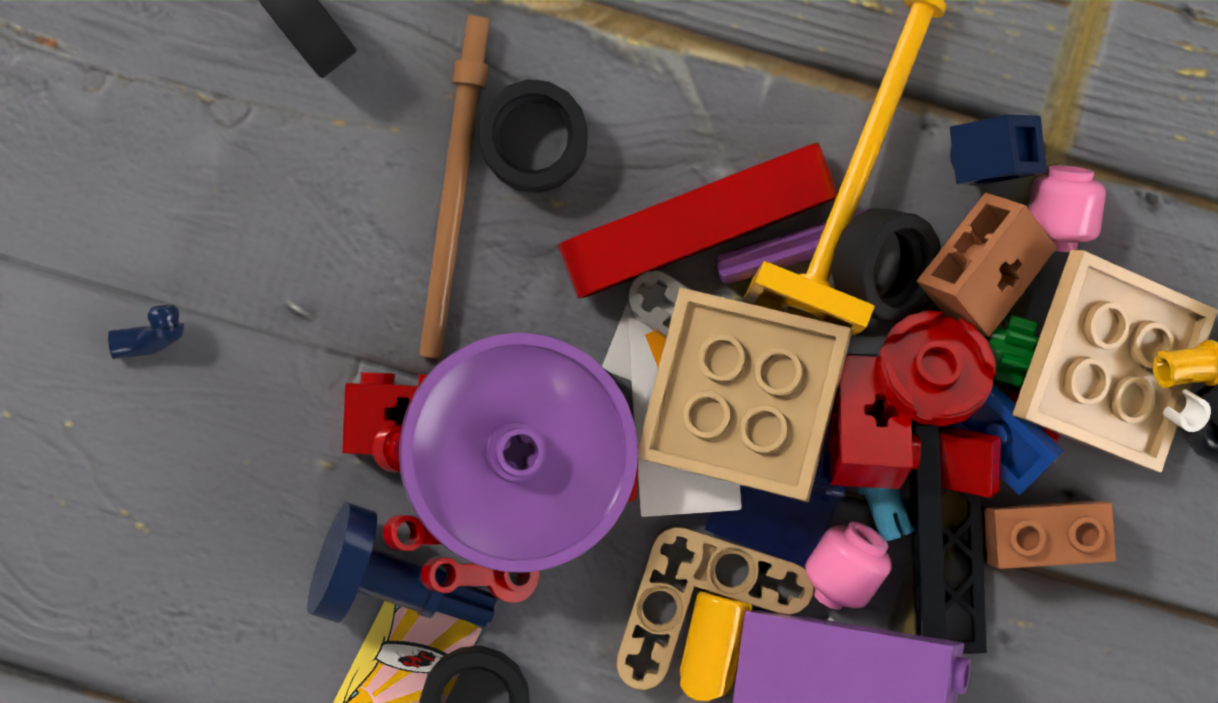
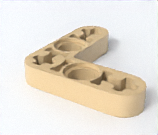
[616,526,814,690]

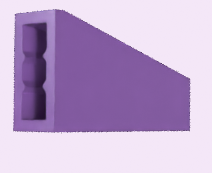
[733,609,971,703]

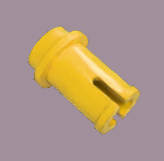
[1153,340,1218,388]

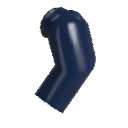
[108,304,184,359]

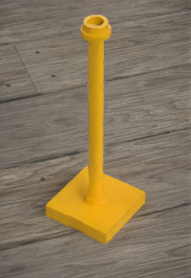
[743,0,947,336]

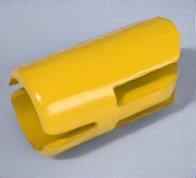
[680,591,752,701]

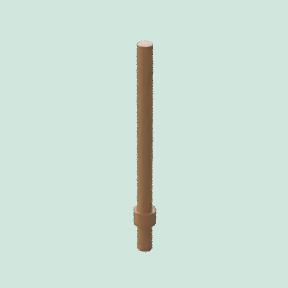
[419,15,490,359]

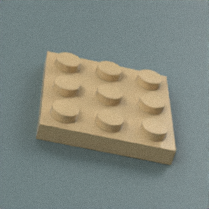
[1012,249,1218,473]
[638,287,852,502]

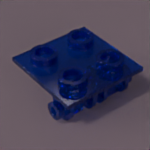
[704,451,847,567]

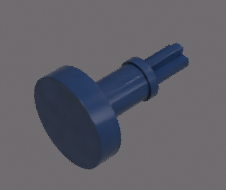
[307,502,498,627]

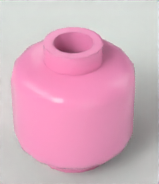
[1028,165,1106,252]
[805,521,892,610]

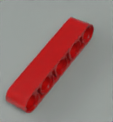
[557,143,838,299]

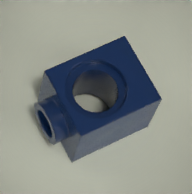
[950,114,1047,184]

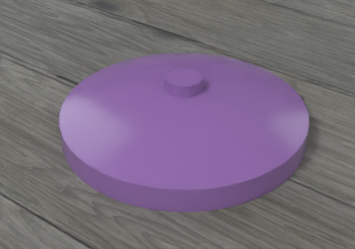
[399,333,638,573]

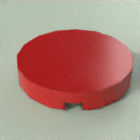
[877,310,996,427]

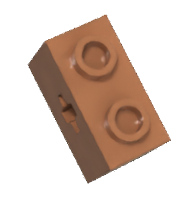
[917,192,1057,337]
[982,500,1116,569]

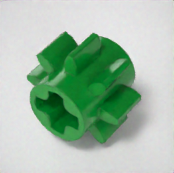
[984,315,1040,388]

